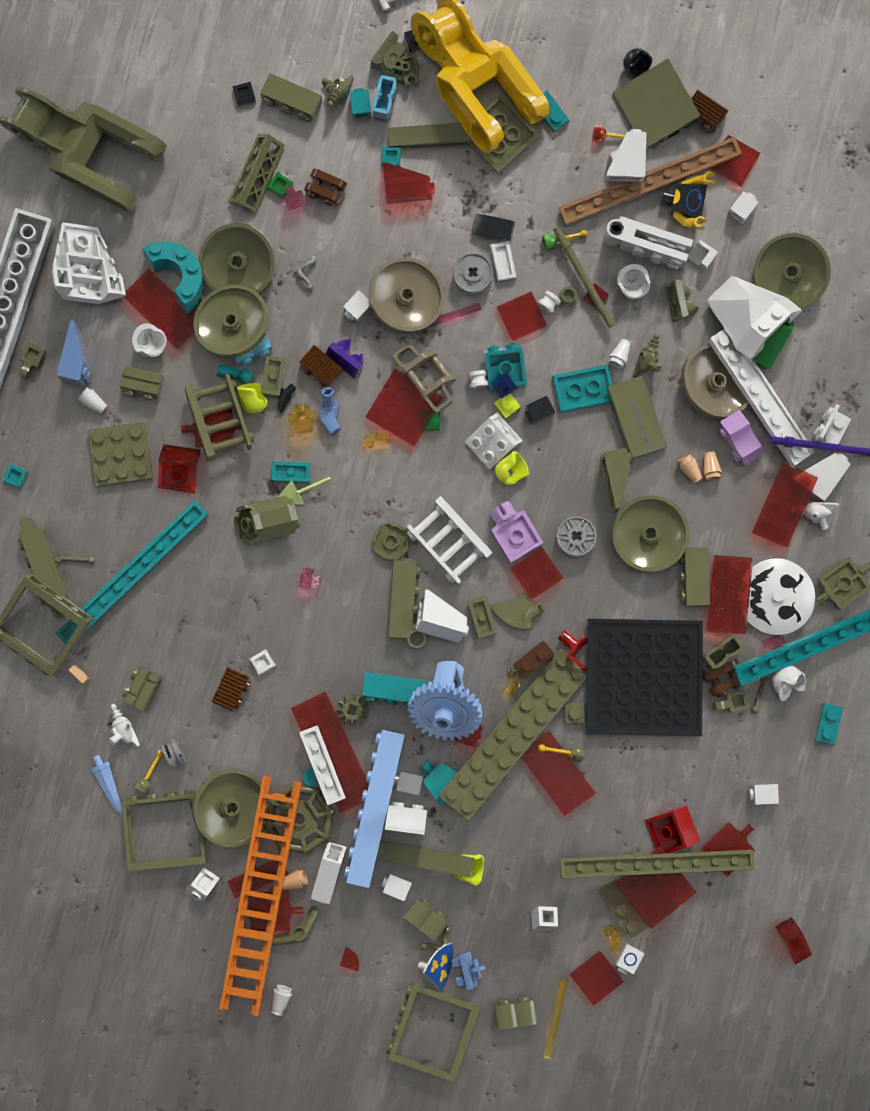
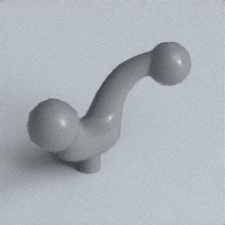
[294,256,317,290]

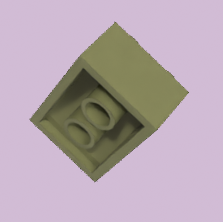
[601,448,633,513]

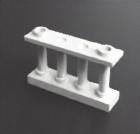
[407,496,493,585]

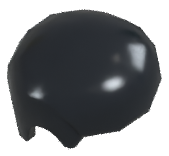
[623,47,653,78]

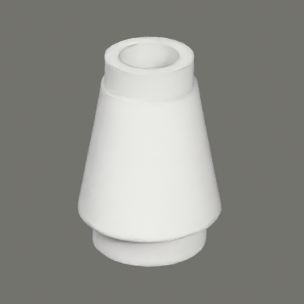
[609,339,631,369]
[78,388,107,414]
[271,985,292,1016]

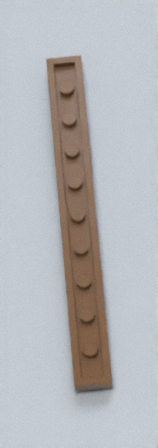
[559,137,742,226]

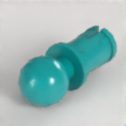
[216,364,253,383]

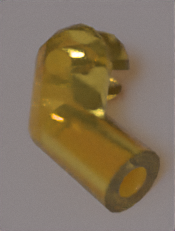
[363,432,391,448]
[503,667,521,697]
[603,925,622,953]

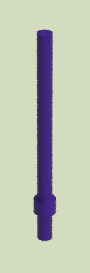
[770,436,870,456]

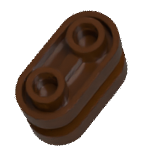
[304,168,347,207]
[703,659,743,698]

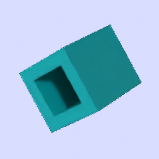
[350,88,372,119]

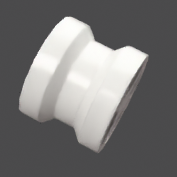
[537,290,561,314]
[468,370,489,389]

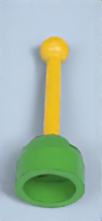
[542,230,588,250]

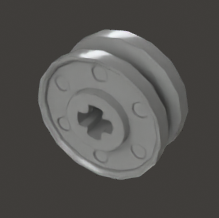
[453,253,493,295]
[555,516,597,558]

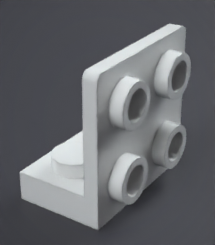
[813,404,851,453]
[465,413,523,469]

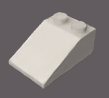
[385,802,427,835]

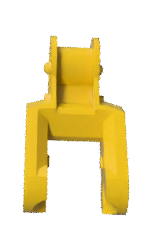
[410,0,550,154]

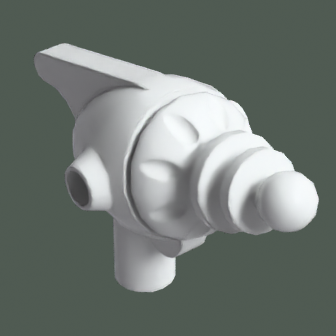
[790,502,839,530]
[108,704,140,747]

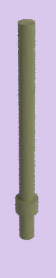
[553,226,615,328]

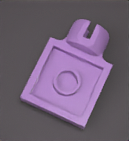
[490,501,543,563]

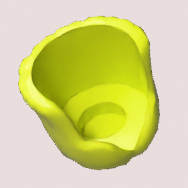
[237,383,267,414]
[495,451,529,485]
[453,854,484,886]

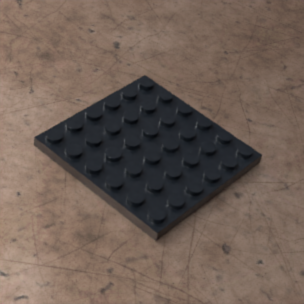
[586,619,703,736]

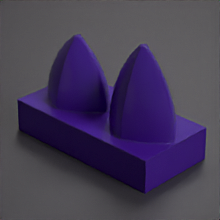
[325,339,364,378]

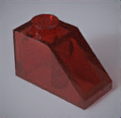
[775,917,812,965]

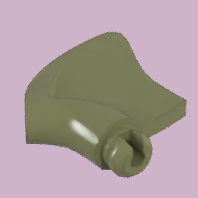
[492,593,544,630]

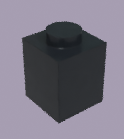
[524,395,555,425]

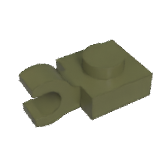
[19,343,46,379]
[713,690,750,713]

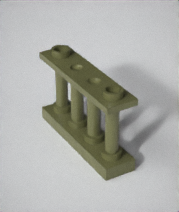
[185,374,254,462]

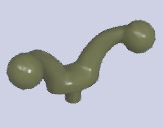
[420,926,451,951]

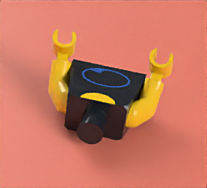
[661,171,715,231]

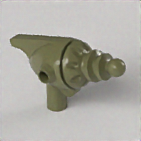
[322,75,353,107]
[633,333,661,377]

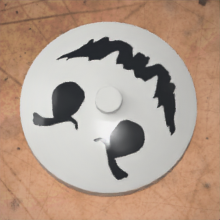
[738,559,815,635]

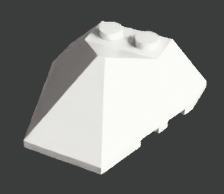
[52,222,126,304]
[706,276,802,361]

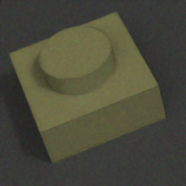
[564,703,585,723]

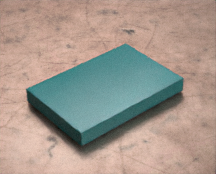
[552,364,613,413]

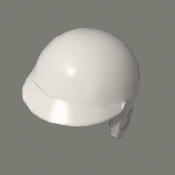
[617,264,650,299]
[132,323,167,358]
[772,665,806,701]

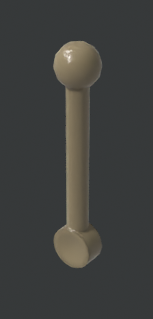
[55,554,95,564]
[751,675,768,714]

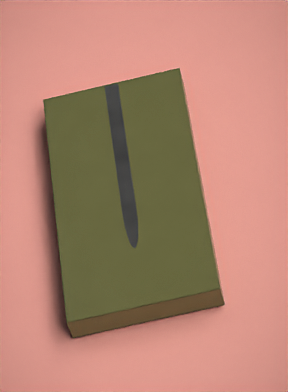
[606,375,667,459]

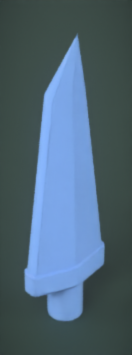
[91,755,123,815]

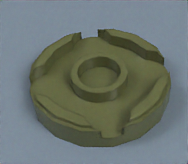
[372,522,410,561]

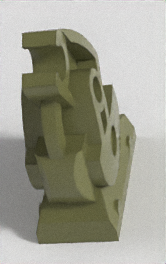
[370,31,419,87]

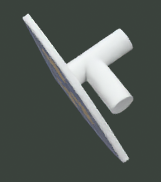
[418,943,453,992]

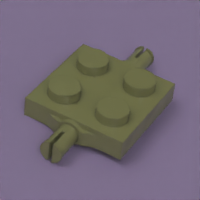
[816,557,870,610]

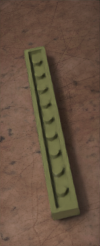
[559,850,755,879]

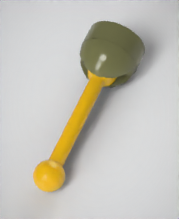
[538,744,584,762]
[133,750,164,794]

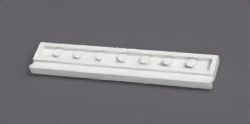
[707,329,815,467]

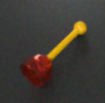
[592,125,625,141]

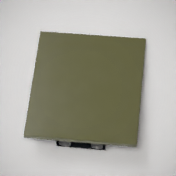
[613,59,701,149]

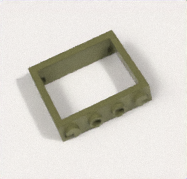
[0,573,94,677]
[122,790,207,872]
[386,982,480,1083]

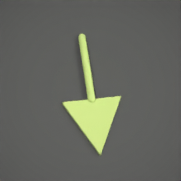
[278,477,331,505]

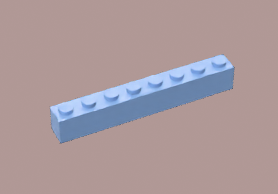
[343,730,405,888]

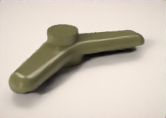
[272,906,319,946]

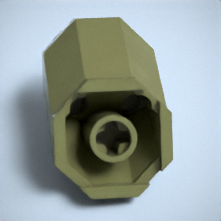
[234,496,300,545]

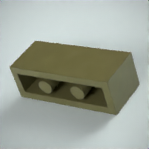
[260,73,322,120]
[680,547,710,607]

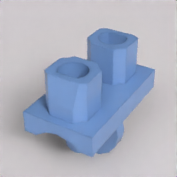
[452,951,486,990]

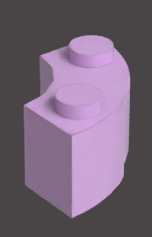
[720,410,763,466]

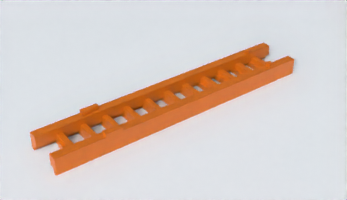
[219,775,303,1016]

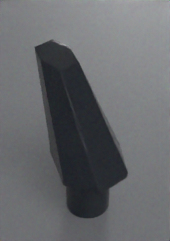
[277,383,296,414]

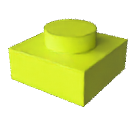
[494,392,521,419]

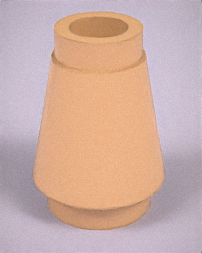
[703,452,722,481]
[678,454,703,483]
[282,870,308,891]

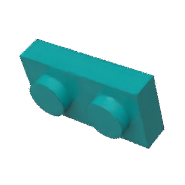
[543,90,570,132]
[271,461,311,482]
[815,703,843,745]

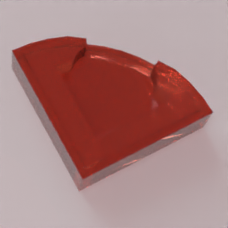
[340,947,359,971]

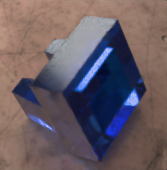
[491,372,517,398]

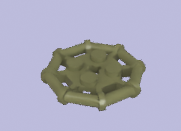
[263,783,335,855]

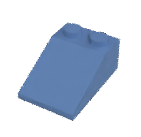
[57,320,91,387]

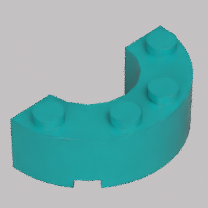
[142,241,203,314]

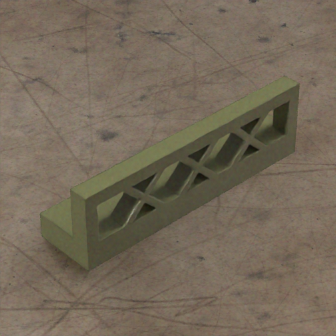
[228,133,285,213]

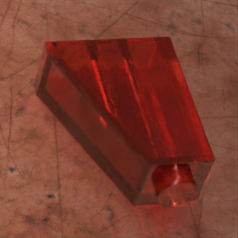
[383,162,435,204]

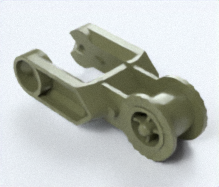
[0,86,167,213]

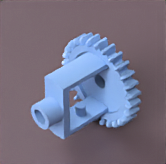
[408,661,483,741]

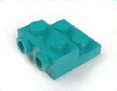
[483,342,527,390]

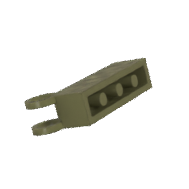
[389,560,426,649]

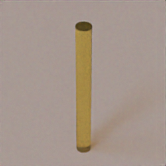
[544,979,568,1058]

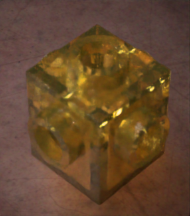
[288,403,316,433]

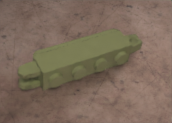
[18,516,69,619]

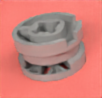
[161,739,186,769]

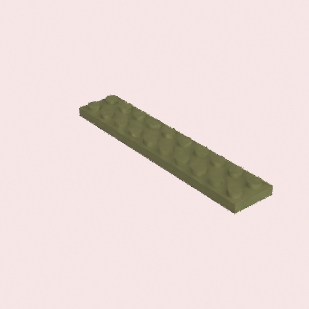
[438,648,587,821]

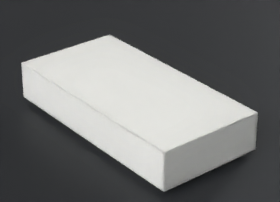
[490,241,517,282]

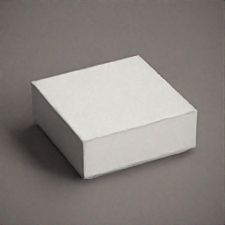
[250,649,276,676]

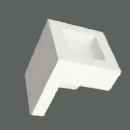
[687,239,718,271]

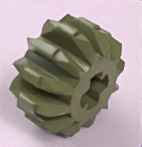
[336,694,369,727]

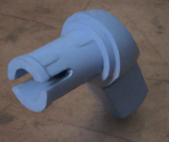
[320,387,341,436]

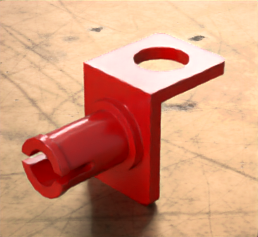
[558,630,587,671]

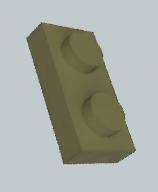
[261,356,285,397]
[468,596,497,639]

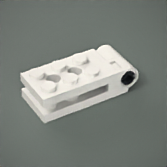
[604,216,693,270]

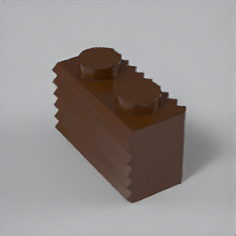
[691,89,729,133]
[299,345,343,388]
[513,640,555,679]
[211,667,251,712]

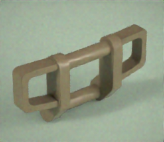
[393,344,456,414]

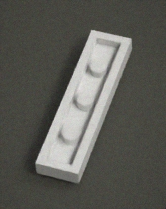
[299,725,346,805]

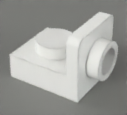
[188,868,220,902]

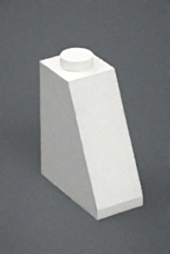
[605,129,646,182]
[791,453,851,502]
[416,590,469,643]
[311,842,347,904]

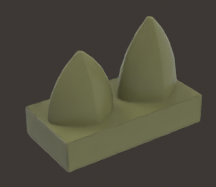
[666,279,699,322]

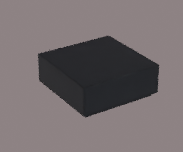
[232,81,256,106]

